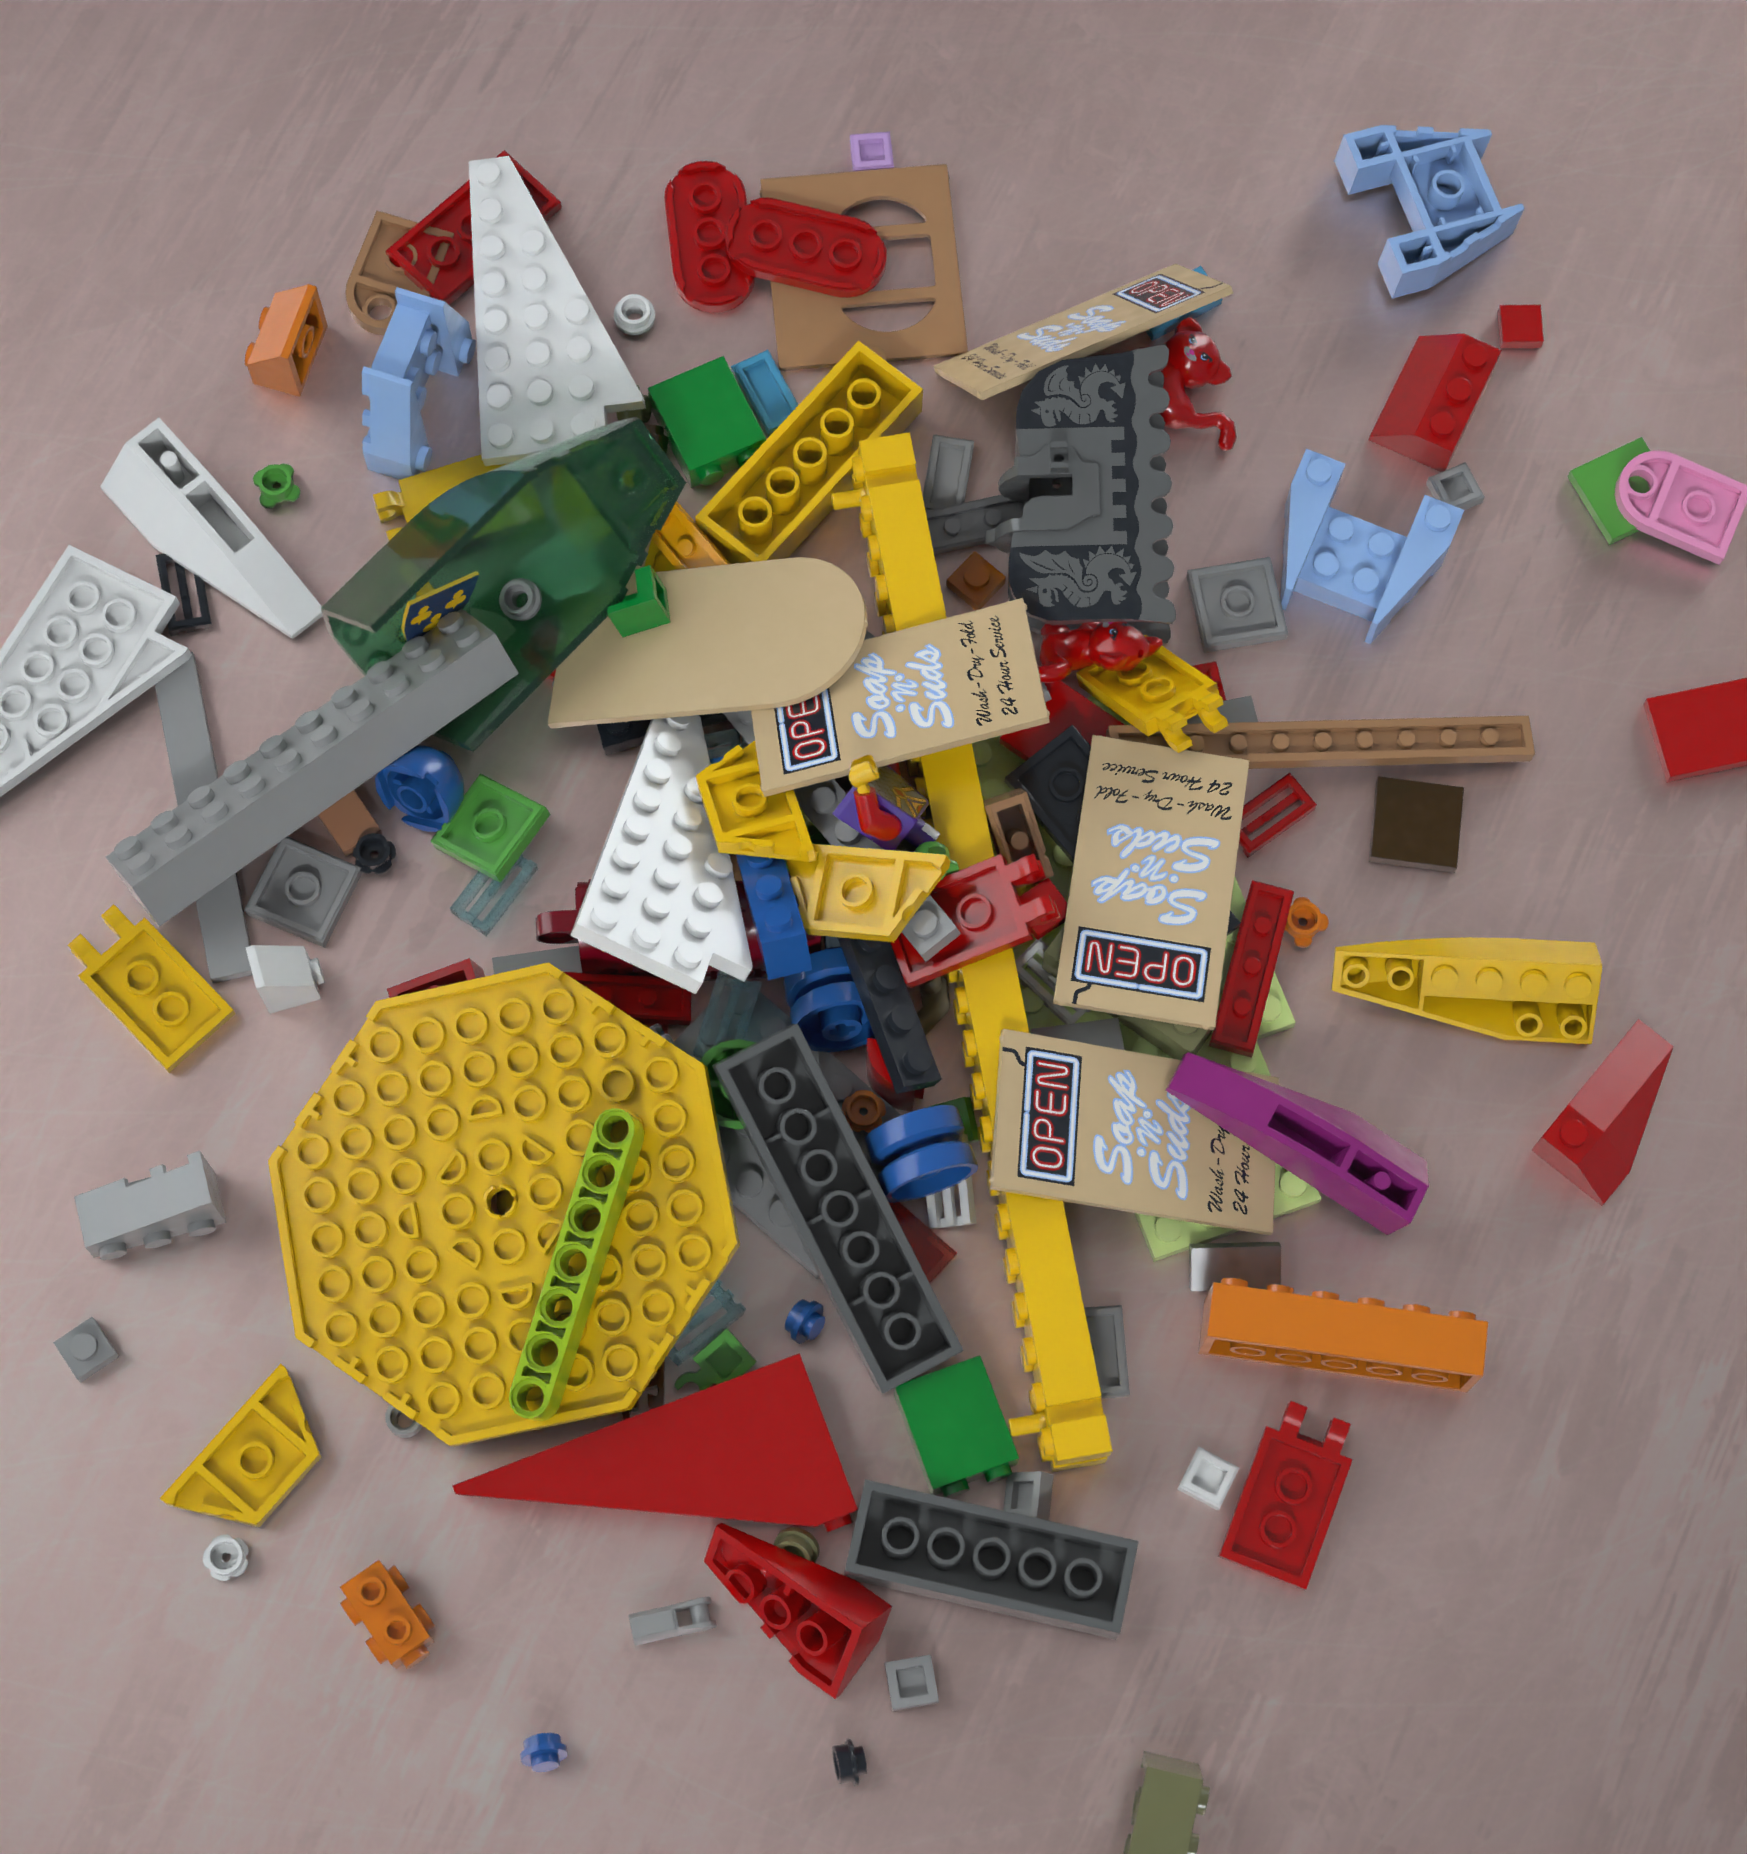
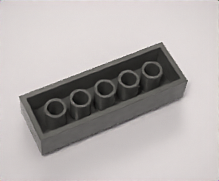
[845,1480,1139,1640]

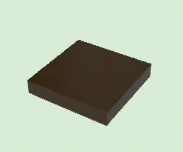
[1369,776,1464,873]

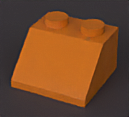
[244,284,328,397]

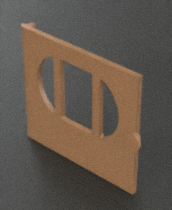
[759,164,968,371]

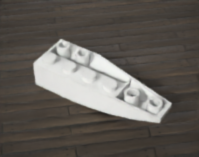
[100,418,326,639]

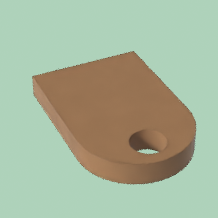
[345,211,454,335]

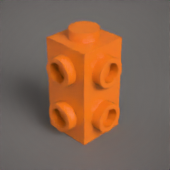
[340,1560,435,1669]

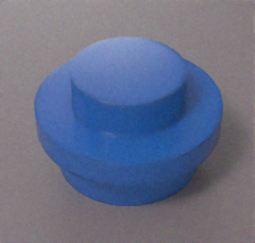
[785,1299,825,1344]
[520,1733,568,1772]

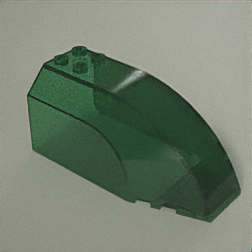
[321,417,686,752]

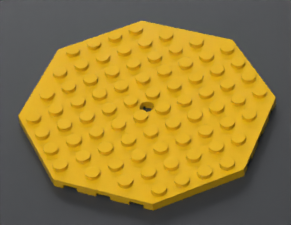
[268,962,740,1447]

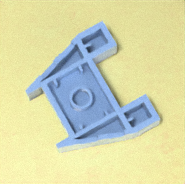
[1334,125,1525,299]
[362,287,476,480]
[1280,449,1464,644]

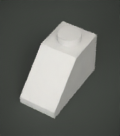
[245,945,325,1014]

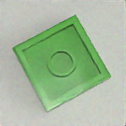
[1567,437,1650,545]
[430,773,551,883]

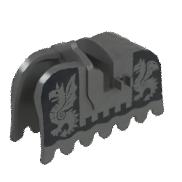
[985,344,1176,643]

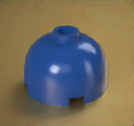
[375,745,465,832]

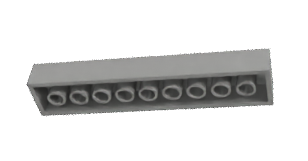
[106,609,519,927]

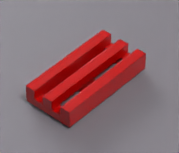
[1239,772,1317,858]

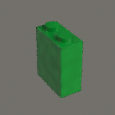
[648,356,766,489]
[894,1355,1019,1498]

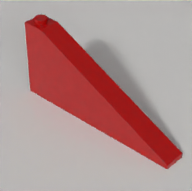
[452,1353,858,1532]

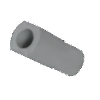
[629,1597,717,1646]

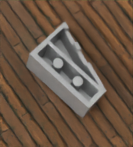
[74,1151,226,1260]

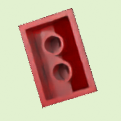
[1368,333,1502,472]

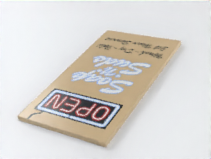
[934,263,1233,400]
[751,598,1050,797]
[1053,735,1249,1030]
[990,1029,1279,1235]

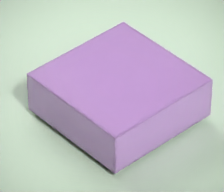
[850,131,894,171]

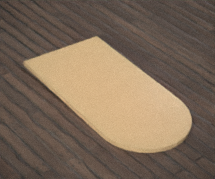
[547,557,868,728]

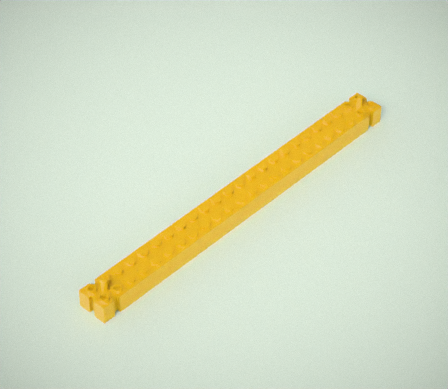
[831,432,1112,1473]

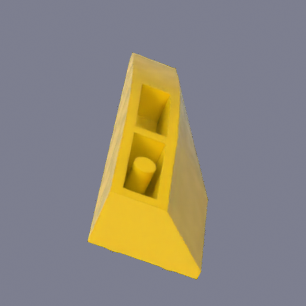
[1331,937,1603,1044]

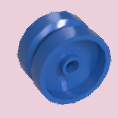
[783,948,875,1052]
[864,1105,978,1203]

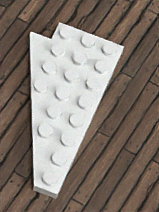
[469,156,646,466]
[0,545,192,797]
[570,715,753,994]

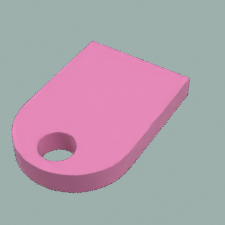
[1615,451,1747,565]

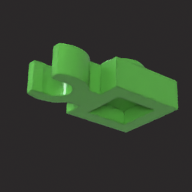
[674,1327,757,1391]

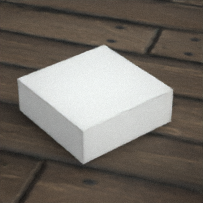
[1177,1447,1239,1510]

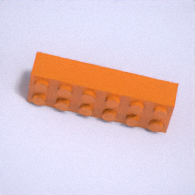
[1198,1278,1488,1392]

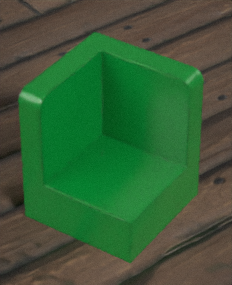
[607,565,671,637]

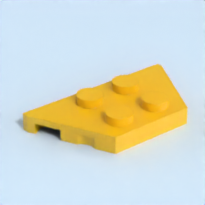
[695,740,816,862]
[786,844,950,942]
[160,1364,322,1528]

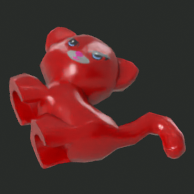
[1138,317,1237,452]
[1038,621,1163,683]

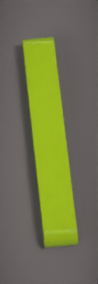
[509,1108,644,1421]

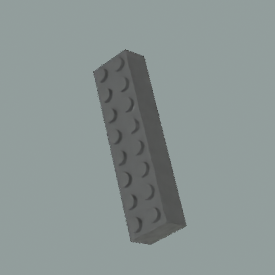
[712,1024,964,1394]

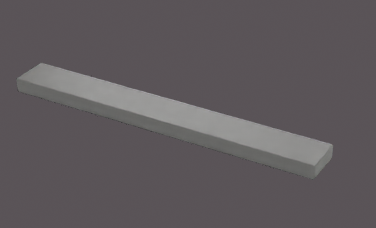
[155,652,252,984]

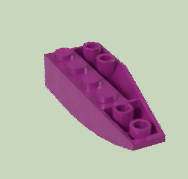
[1165,1052,1429,1235]

